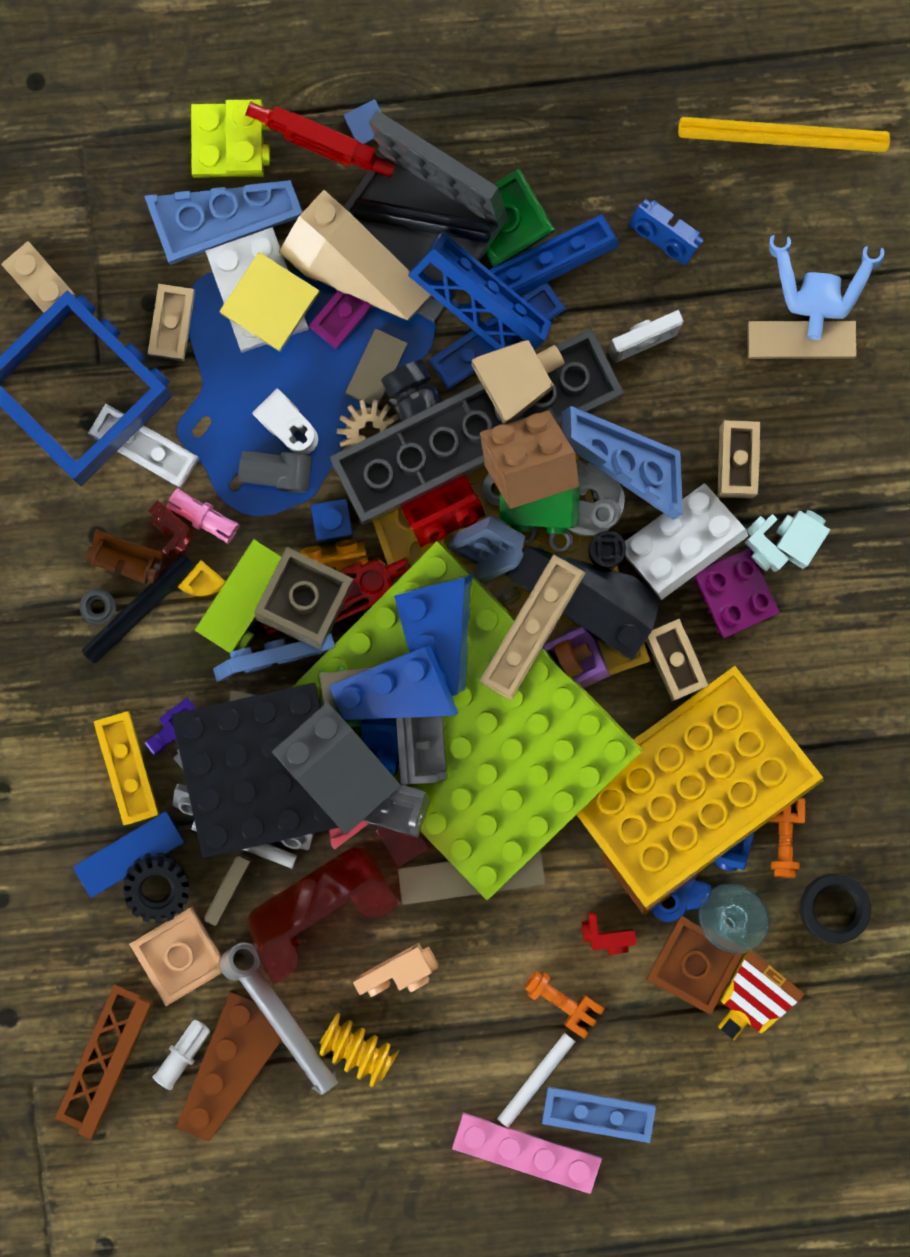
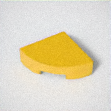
[178,560,226,597]

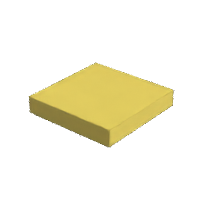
[219,252,320,352]

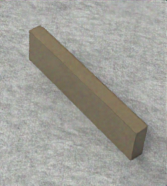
[397,849,546,905]

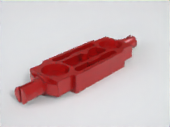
[245,101,397,179]
[263,557,411,636]

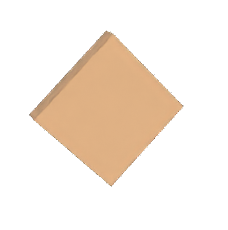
[129,906,222,1006]

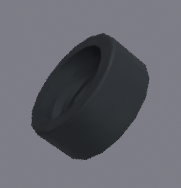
[800,874,871,944]

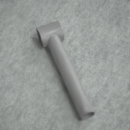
[220,943,338,1095]

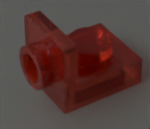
[148,500,194,558]
[376,827,429,867]

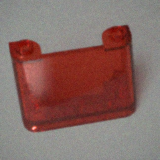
[247,847,401,985]

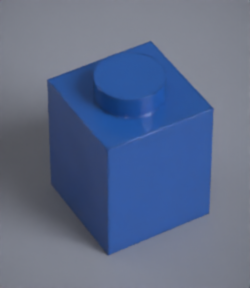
[311,499,354,545]

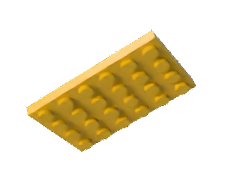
[577,666,824,910]

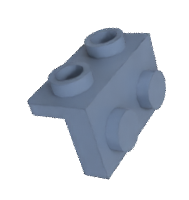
[447,516,525,584]

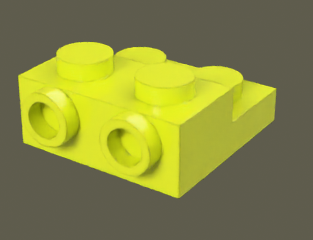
[191,100,270,178]

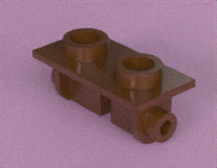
[85,529,164,585]

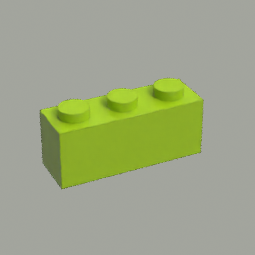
[195,539,281,653]

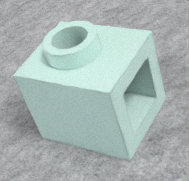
[775,510,830,569]

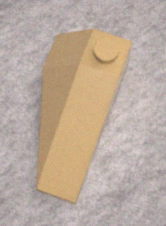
[279,190,432,321]

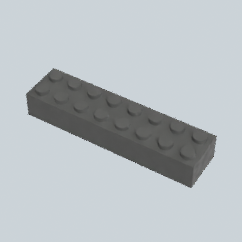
[329,328,624,527]

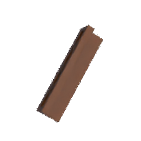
[55,984,155,1140]

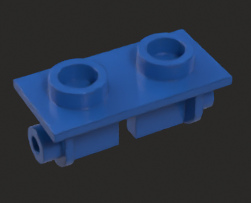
[628,199,704,266]

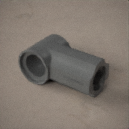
[238,451,312,493]

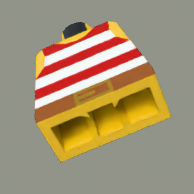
[717,948,805,1041]

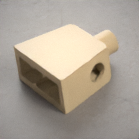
[472,340,565,424]

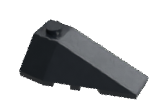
[505,545,661,660]

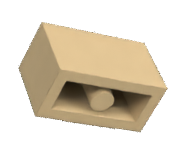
[717,420,760,499]
[645,619,708,701]

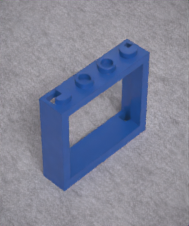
[0,290,173,487]

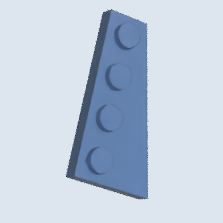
[144,180,302,265]
[561,406,683,520]

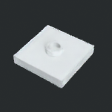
[608,310,684,363]

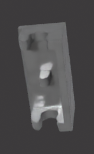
[396,716,447,785]
[362,784,431,838]

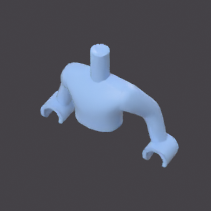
[769,235,884,340]

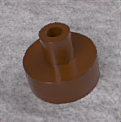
[554,639,592,678]

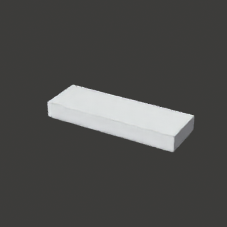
[88,404,199,489]

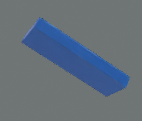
[73,811,185,898]

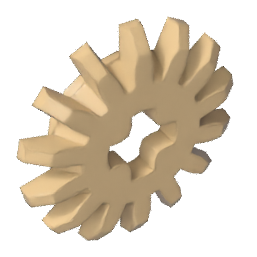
[337,399,399,447]

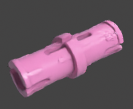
[166,488,240,544]

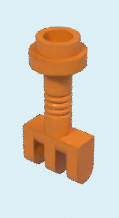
[767,798,805,878]
[524,971,605,1039]

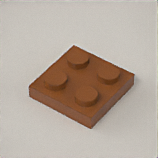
[646,916,745,1015]

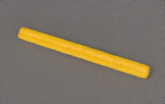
[678,117,890,152]

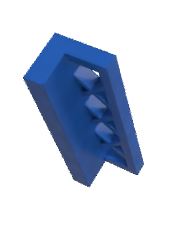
[408,232,552,351]

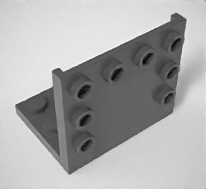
[344,110,508,325]

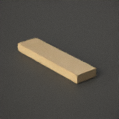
[479,554,586,701]

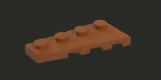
[176,991,298,1142]

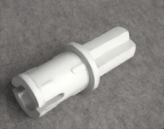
[152,1020,210,1090]

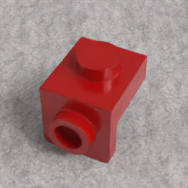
[581,911,637,955]

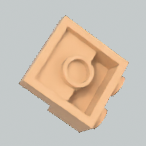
[353,943,439,997]

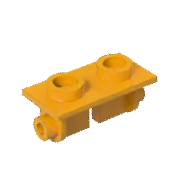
[300,540,368,577]

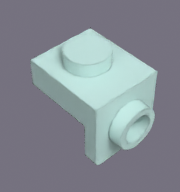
[744,514,789,572]

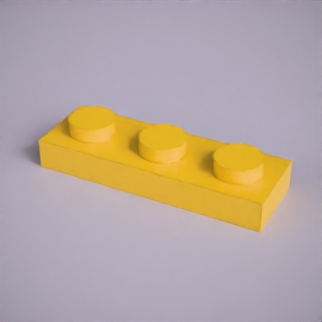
[93,711,160,826]

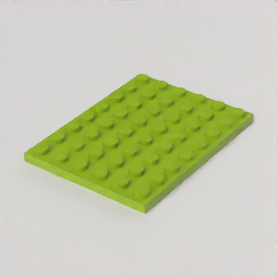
[293,541,643,900]

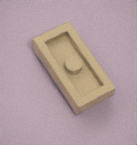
[1,241,77,313]
[147,284,195,361]

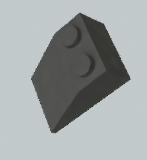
[272,702,401,835]

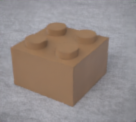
[480,410,579,509]

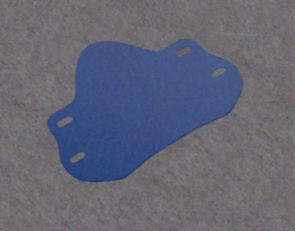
[177,269,436,516]

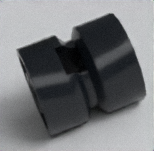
[381,359,442,422]

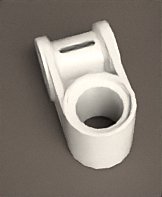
[252,388,319,455]

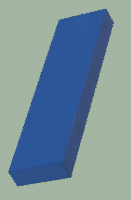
[489,214,619,296]
[428,282,566,391]

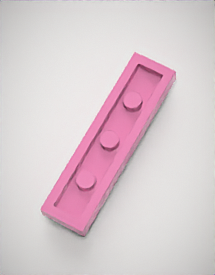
[452,1112,602,1194]

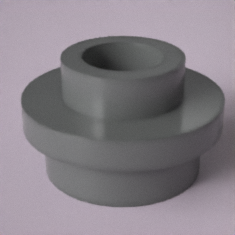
[80,589,116,625]

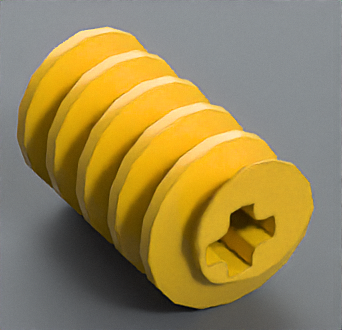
[319,1012,400,1088]

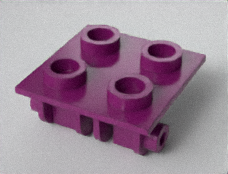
[693,548,780,639]

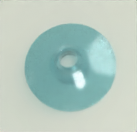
[699,884,769,954]

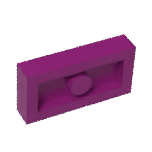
[309,291,373,350]

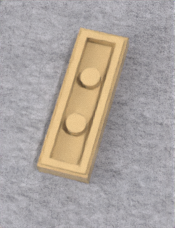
[747,321,856,359]

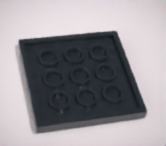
[171,682,339,858]

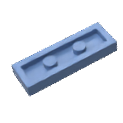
[542,1086,656,1143]

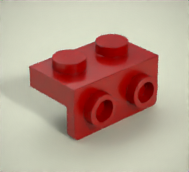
[401,475,485,547]

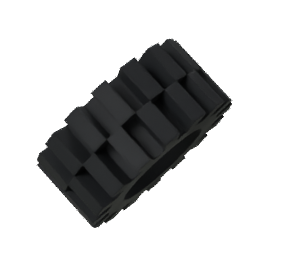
[123,853,190,924]

